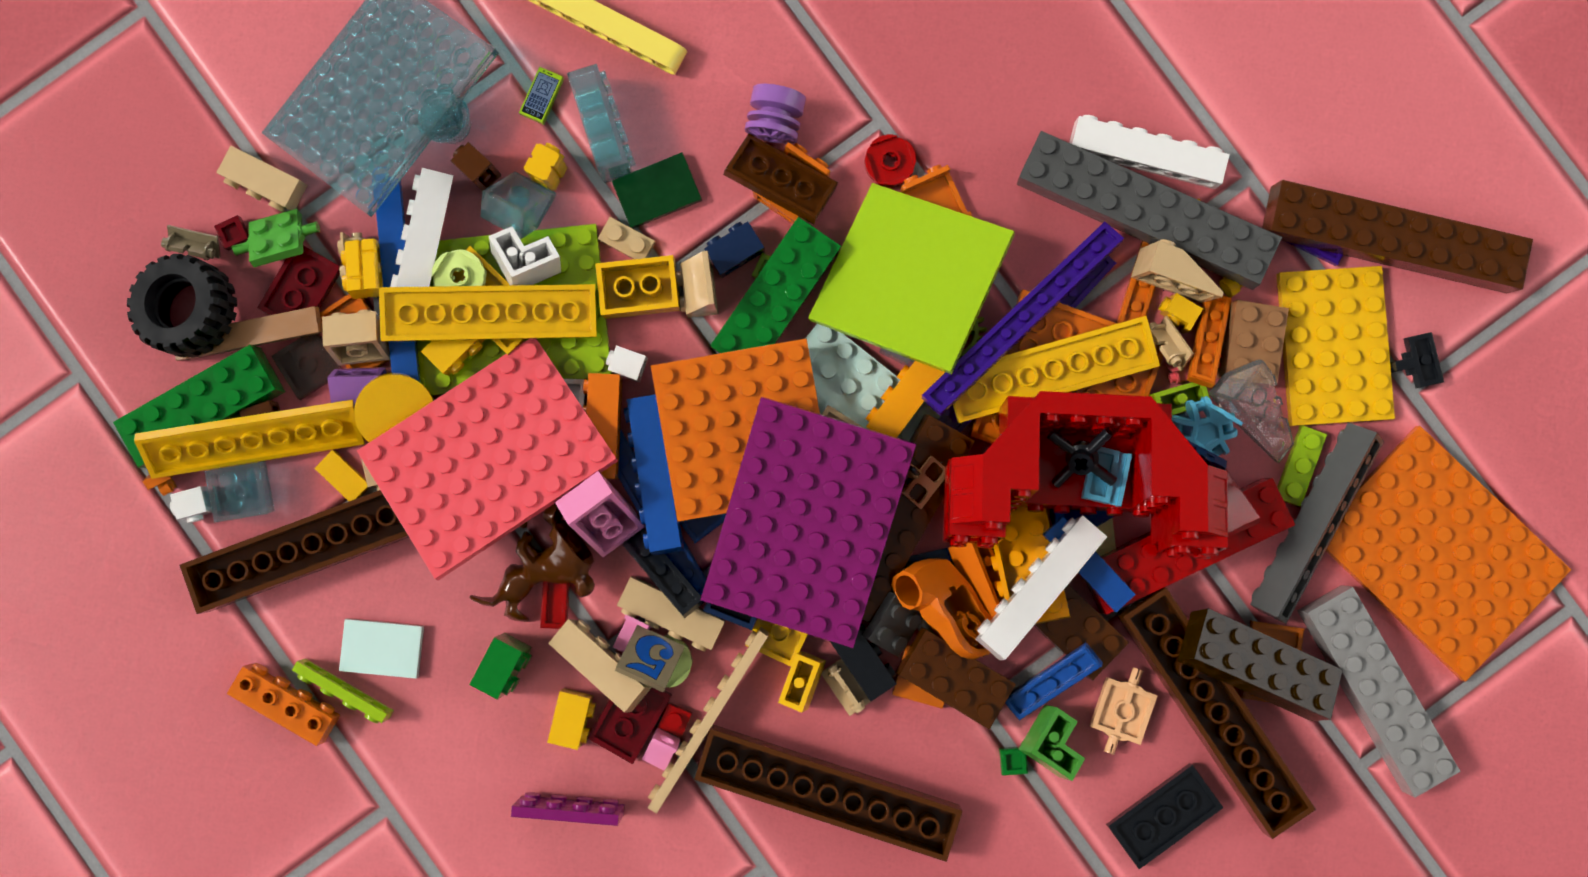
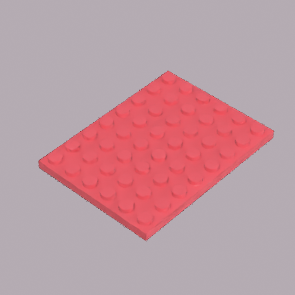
[357,338,618,581]

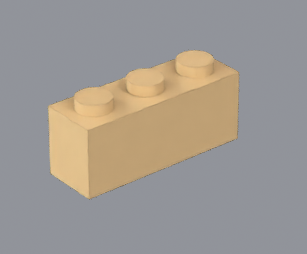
[216,146,308,212]

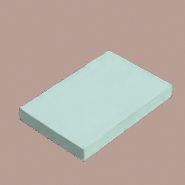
[339,618,424,679]

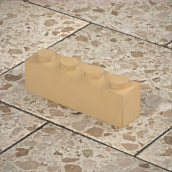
[617,576,726,652]
[548,619,652,712]

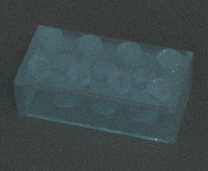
[567,64,636,183]

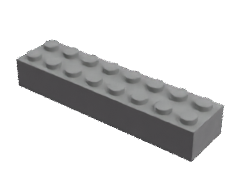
[1297,585,1461,798]

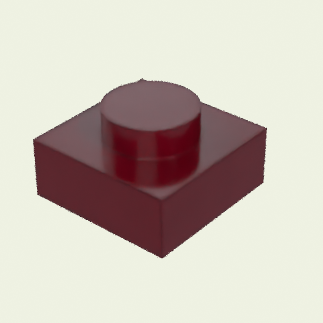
[214,215,249,251]

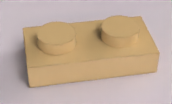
[598,217,656,259]

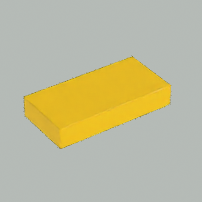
[314,450,370,501]

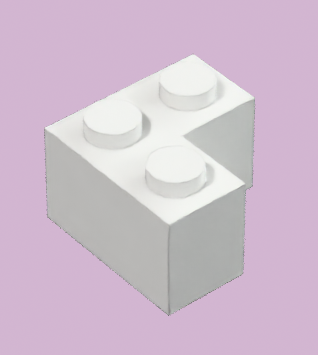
[489,226,561,285]

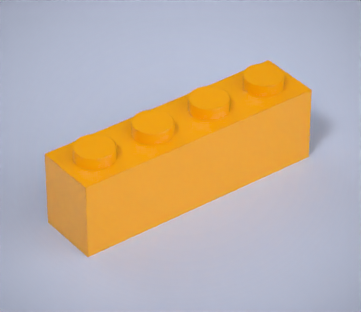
[865,361,945,438]

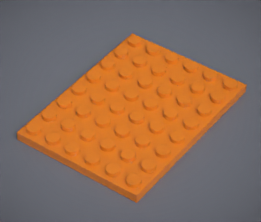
[1326,426,1571,682]

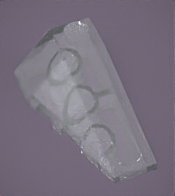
[1209,359,1294,463]

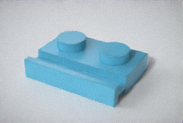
[1081,447,1132,507]

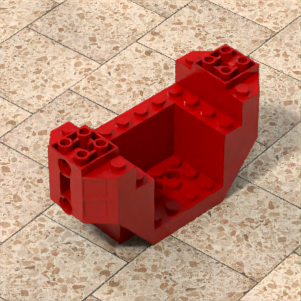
[943,391,1228,559]

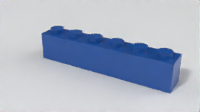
[624,394,684,555]

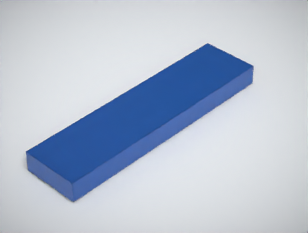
[1042,516,1136,613]
[1005,643,1103,720]

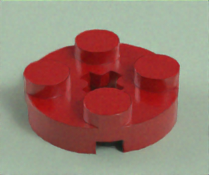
[864,134,916,187]

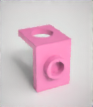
[613,615,651,652]
[642,728,681,770]

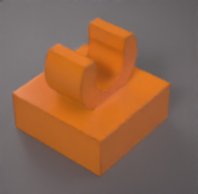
[142,474,177,496]

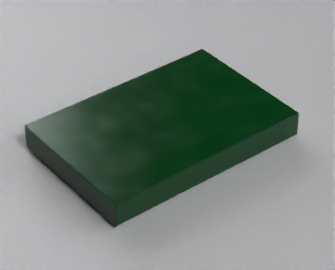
[612,152,702,229]

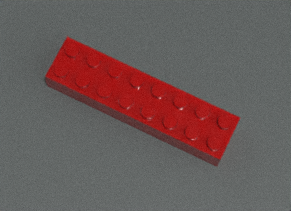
[1085,478,1295,615]

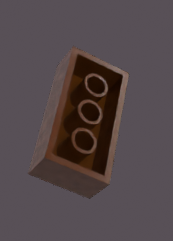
[1034,584,1129,680]
[895,627,1016,729]

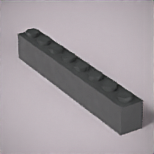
[1250,422,1384,624]

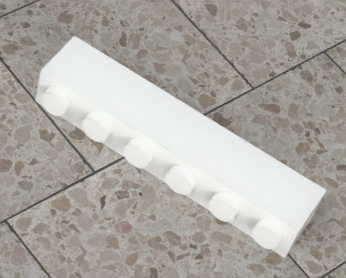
[1069,115,1230,189]
[390,168,454,287]
[976,515,1107,661]

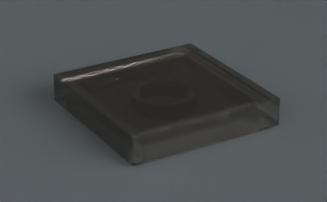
[271,333,342,400]

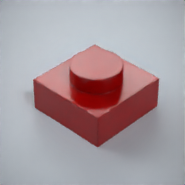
[658,702,693,738]

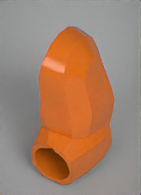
[891,558,993,660]

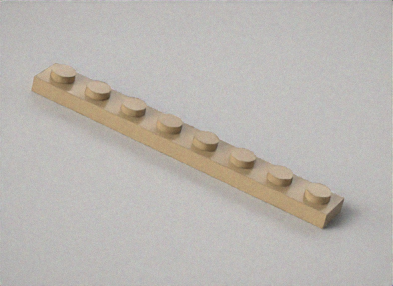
[648,627,770,814]

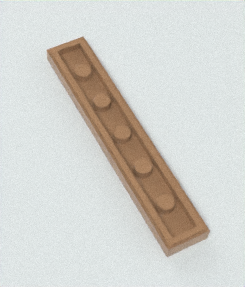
[175,306,323,361]

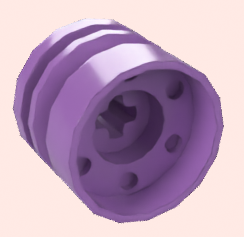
[745,83,806,144]

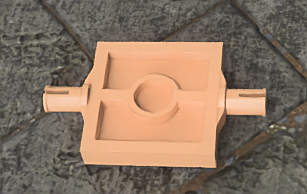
[1089,667,1158,755]

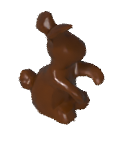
[470,519,595,622]

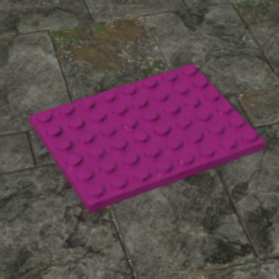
[701,397,916,648]

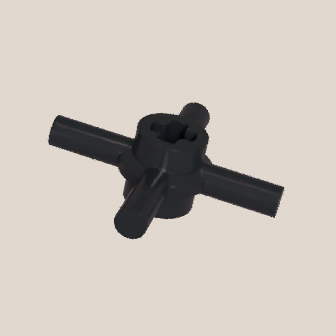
[1047,427,1117,488]

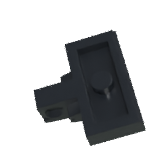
[1390,332,1444,388]

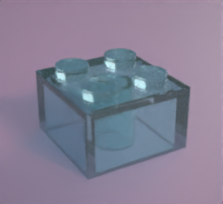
[204,461,275,523]

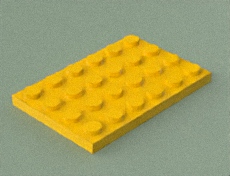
[1276,266,1395,426]

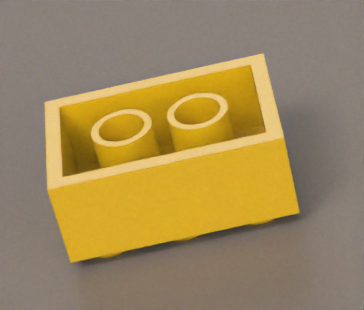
[595,255,681,319]

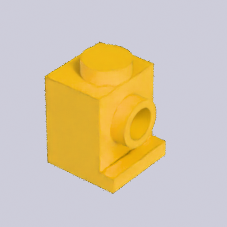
[1158,293,1203,334]

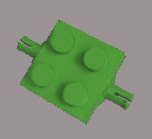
[232,209,320,267]

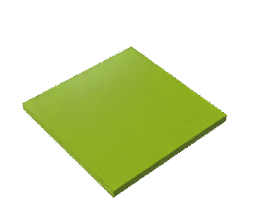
[808,183,1015,374]

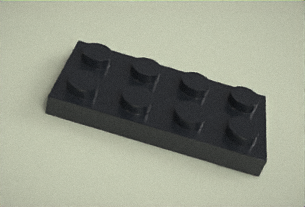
[1106,763,1223,869]

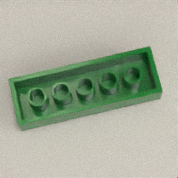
[710,217,841,353]
[113,345,286,468]

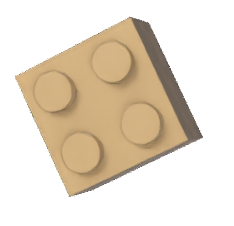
[322,310,390,365]

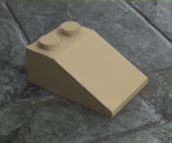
[1131,239,1224,303]
[676,251,718,318]

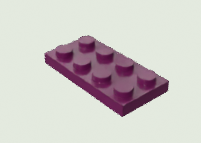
[511,792,625,826]

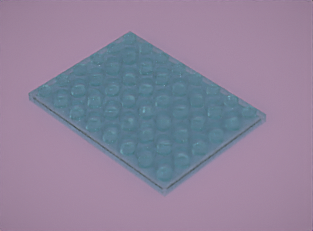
[262,0,499,217]

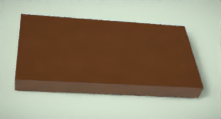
[723,134,838,224]

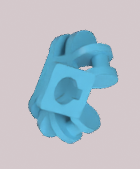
[1172,396,1243,456]

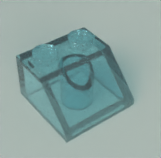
[480,172,556,239]

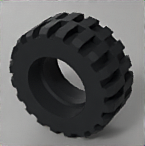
[127,254,237,358]

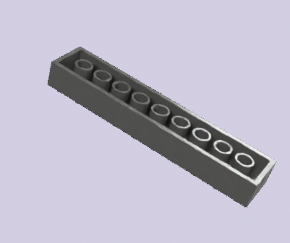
[1017,131,1282,290]

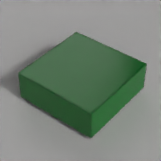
[999,746,1028,776]

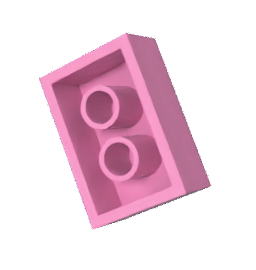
[555,471,645,557]

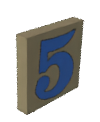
[615,625,685,692]

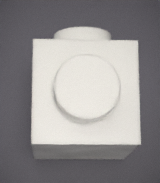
[606,345,648,382]
[170,486,217,523]

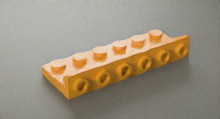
[991,507,1070,624]

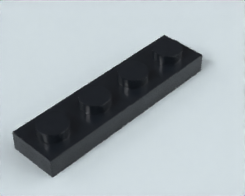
[622,529,704,619]

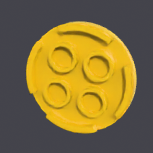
[354,373,433,442]

